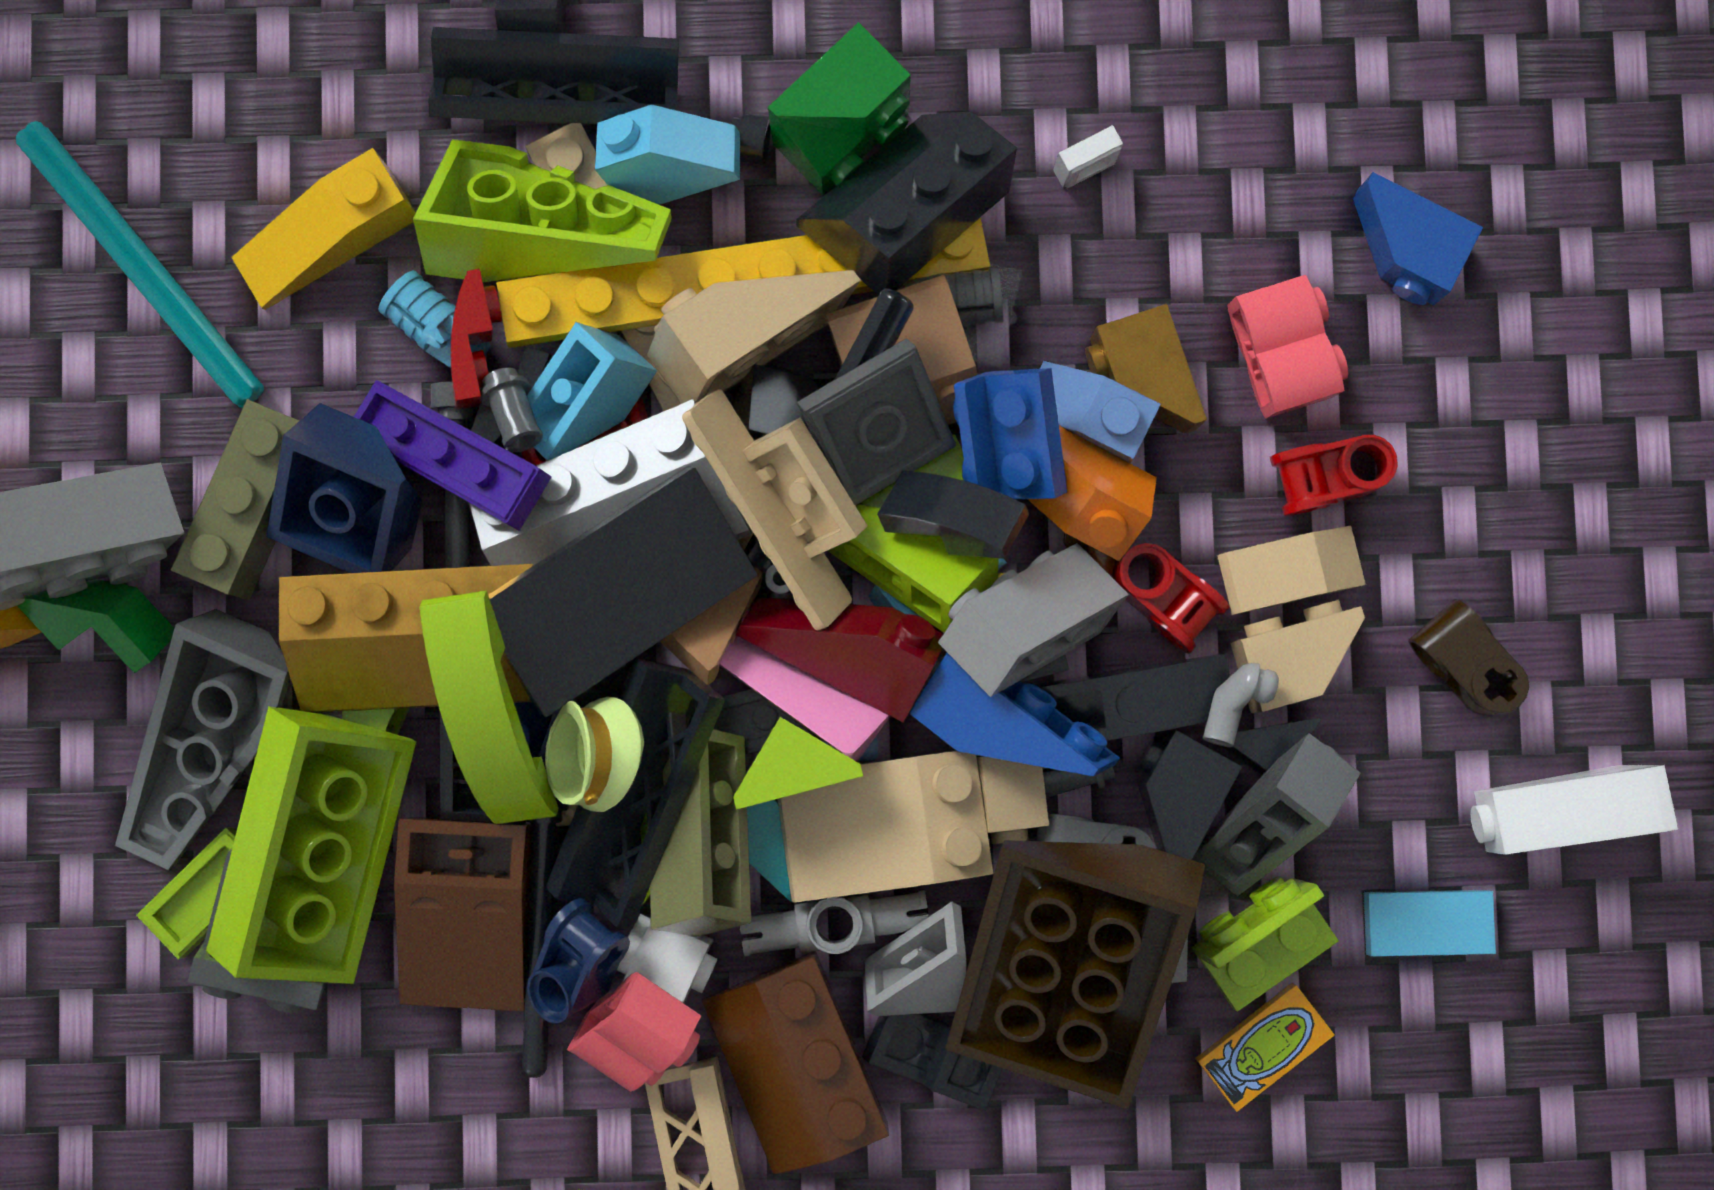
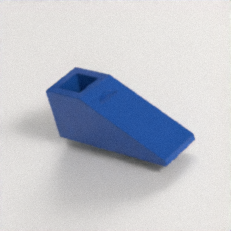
[909,653,1120,776]

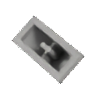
[864,902,966,1016]

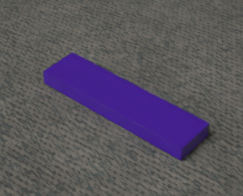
[354,380,552,531]

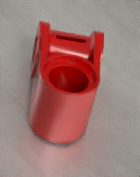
[1270,435,1398,517]
[1114,543,1230,654]

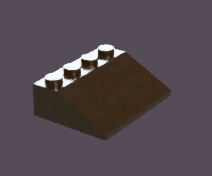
[945,840,1205,1109]

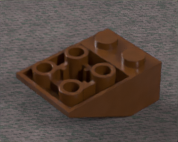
[394,817,531,1011]

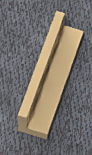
[645,1057,746,1190]

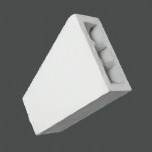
[1470,765,1678,854]

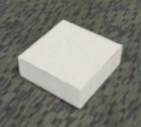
[1053,125,1123,189]

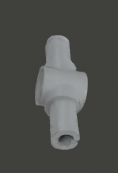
[740,890,929,957]

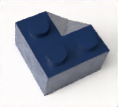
[266,403,422,573]

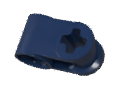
[527,898,630,1024]

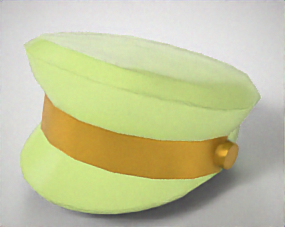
[545,697,644,812]

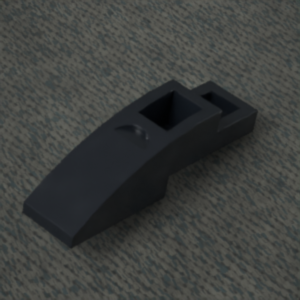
[1033,653,1230,740]

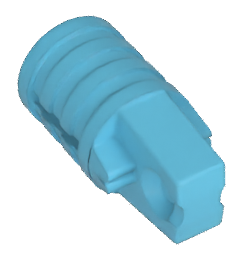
[378,270,491,368]

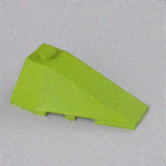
[413,139,672,282]

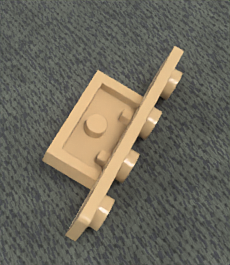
[682,389,867,631]

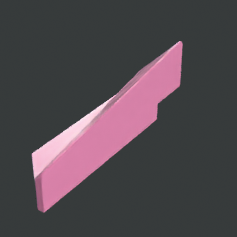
[719,610,891,762]

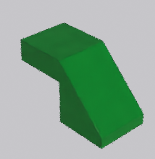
[17,579,175,673]

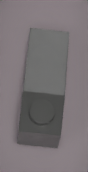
[1192,733,1361,896]

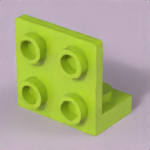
[1191,876,1339,1012]

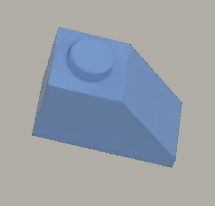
[1040,361,1161,463]

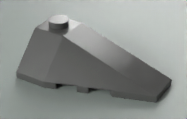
[115,609,290,870]

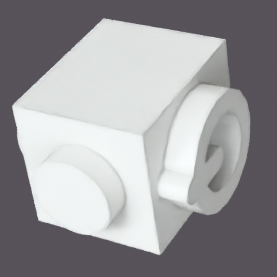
[617,914,717,1004]

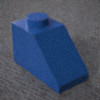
[1353,172,1483,305]

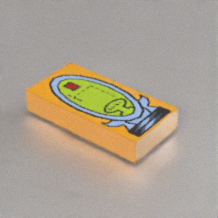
[1195,983,1335,1112]

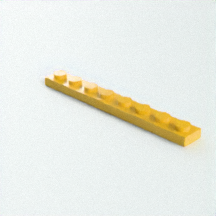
[496,217,990,348]

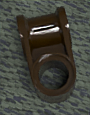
[1408,599,1529,716]

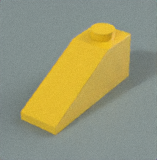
[231,148,416,310]

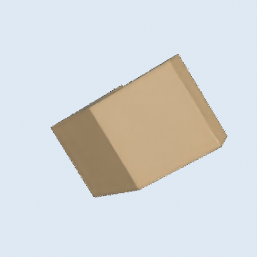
[1217,526,1366,615]

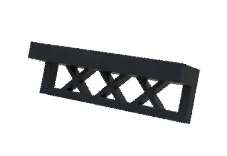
[428,27,679,124]
[546,658,725,930]

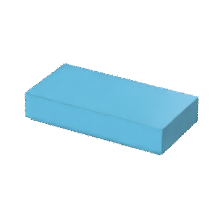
[1364,890,1496,956]

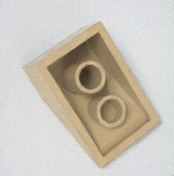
[647,270,861,404]
[778,751,994,902]

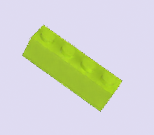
[206,706,416,984]

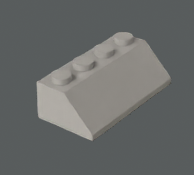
[469,399,752,566]

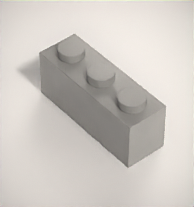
[938,543,1129,697]

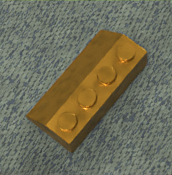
[279,564,534,712]

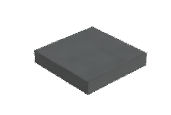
[797,338,956,506]

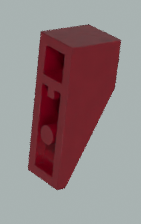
[736,597,943,722]

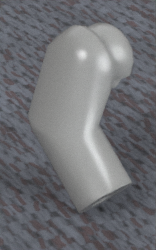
[1203,663,1279,747]

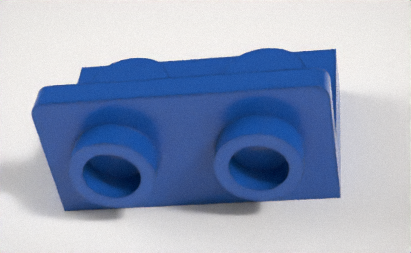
[953,368,1067,499]

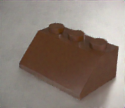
[701,951,889,1174]

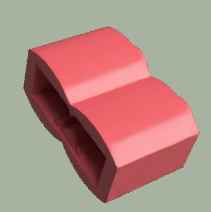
[1227,275,1348,419]
[567,972,701,1092]

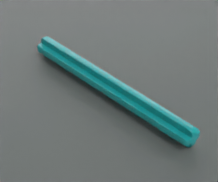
[16,121,264,408]

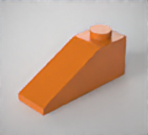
[1028,426,1157,561]

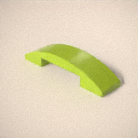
[419,590,558,824]

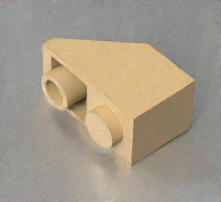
[1230,600,1365,713]

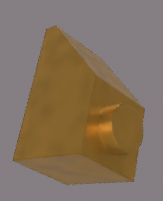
[1085,304,1207,434]

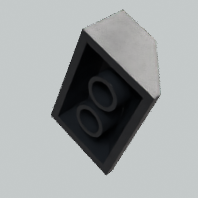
[796,112,1017,295]

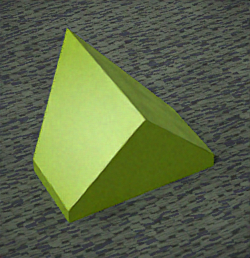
[733,717,863,810]

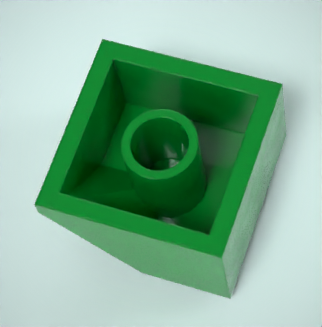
[768,22,911,195]

